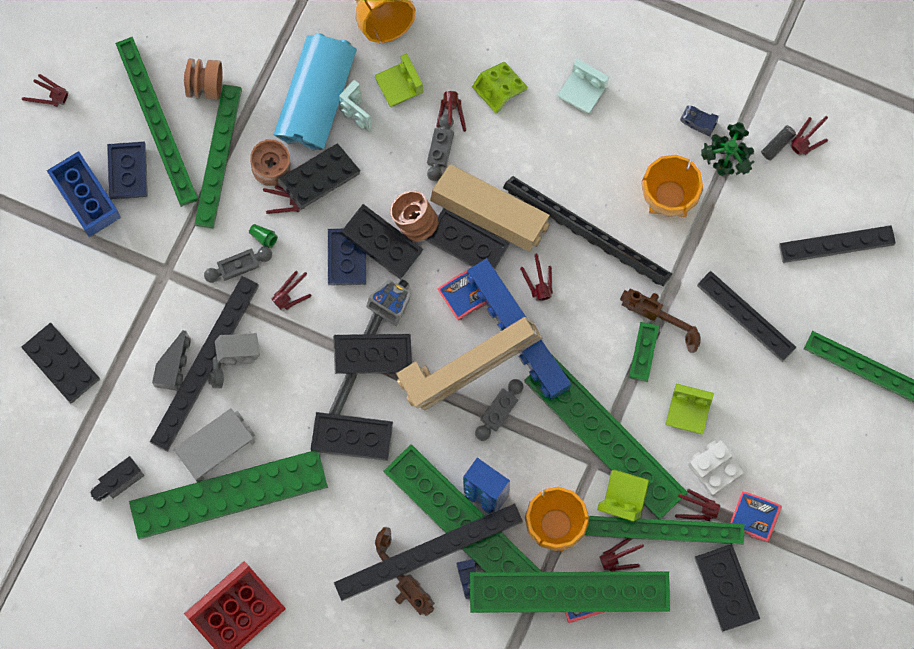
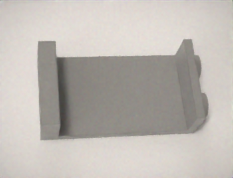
[174,408,255,482]

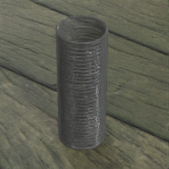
[761,125,796,161]

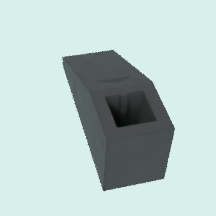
[152,330,191,391]

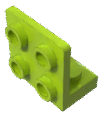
[375,53,423,107]
[472,62,528,113]
[666,383,714,435]
[597,470,649,521]

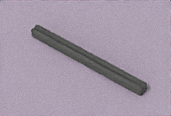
[329,312,382,415]

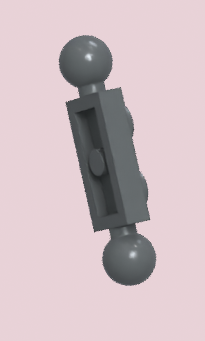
[427,114,454,181]
[204,247,272,283]
[475,379,523,441]

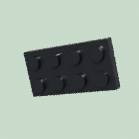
[278,143,361,209]
[340,204,424,280]
[425,208,509,270]
[21,322,100,404]
[333,334,412,374]
[310,412,393,461]
[694,544,760,632]

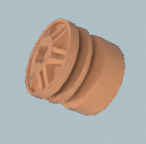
[184,58,223,100]
[250,139,291,186]
[390,191,439,241]

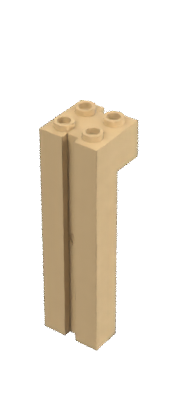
[396,317,543,410]

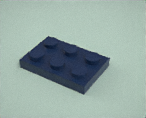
[107,141,148,199]
[328,228,366,285]

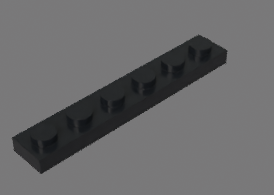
[779,225,896,263]
[697,271,796,362]

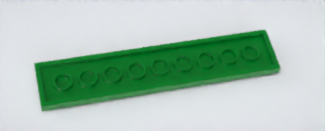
[524,355,688,519]
[383,444,542,572]
[129,451,328,540]
[470,571,670,613]

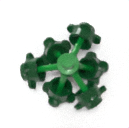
[701,122,754,176]

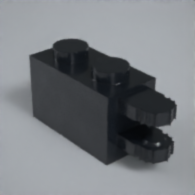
[90,456,145,502]

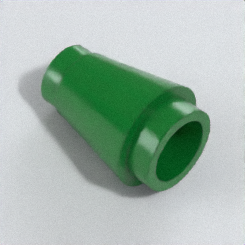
[249,224,278,248]

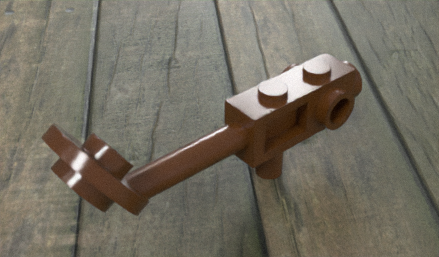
[620,288,701,353]
[375,527,435,616]

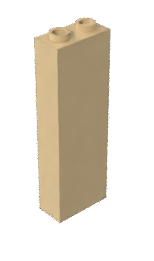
[430,164,550,252]

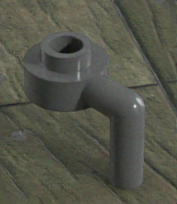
[208,356,236,389]

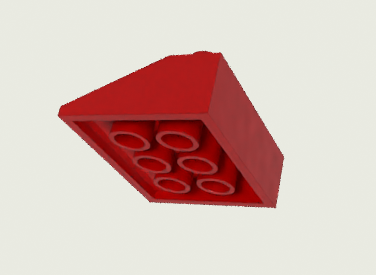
[184,561,286,649]

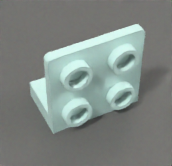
[558,59,609,114]
[339,80,372,131]

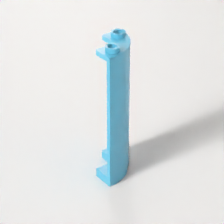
[273,33,357,150]

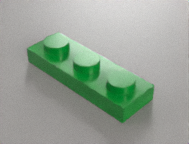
[629,322,659,382]

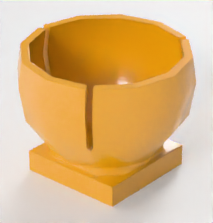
[355,0,416,43]
[641,155,703,217]
[524,486,589,552]

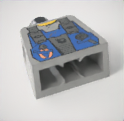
[366,279,411,326]

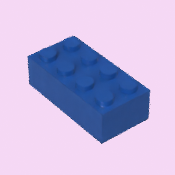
[46,151,121,237]
[463,457,510,514]

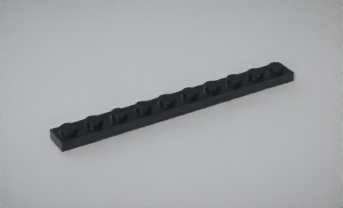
[503,176,672,287]
[150,276,259,452]
[333,503,523,602]

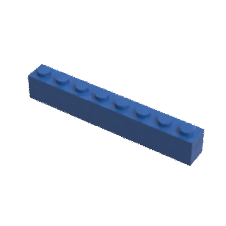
[466,258,571,400]

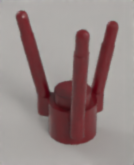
[22,74,69,107]
[436,91,466,132]
[790,116,828,156]
[263,185,305,214]
[520,253,553,301]
[271,271,312,310]
[675,489,720,522]
[599,538,644,572]

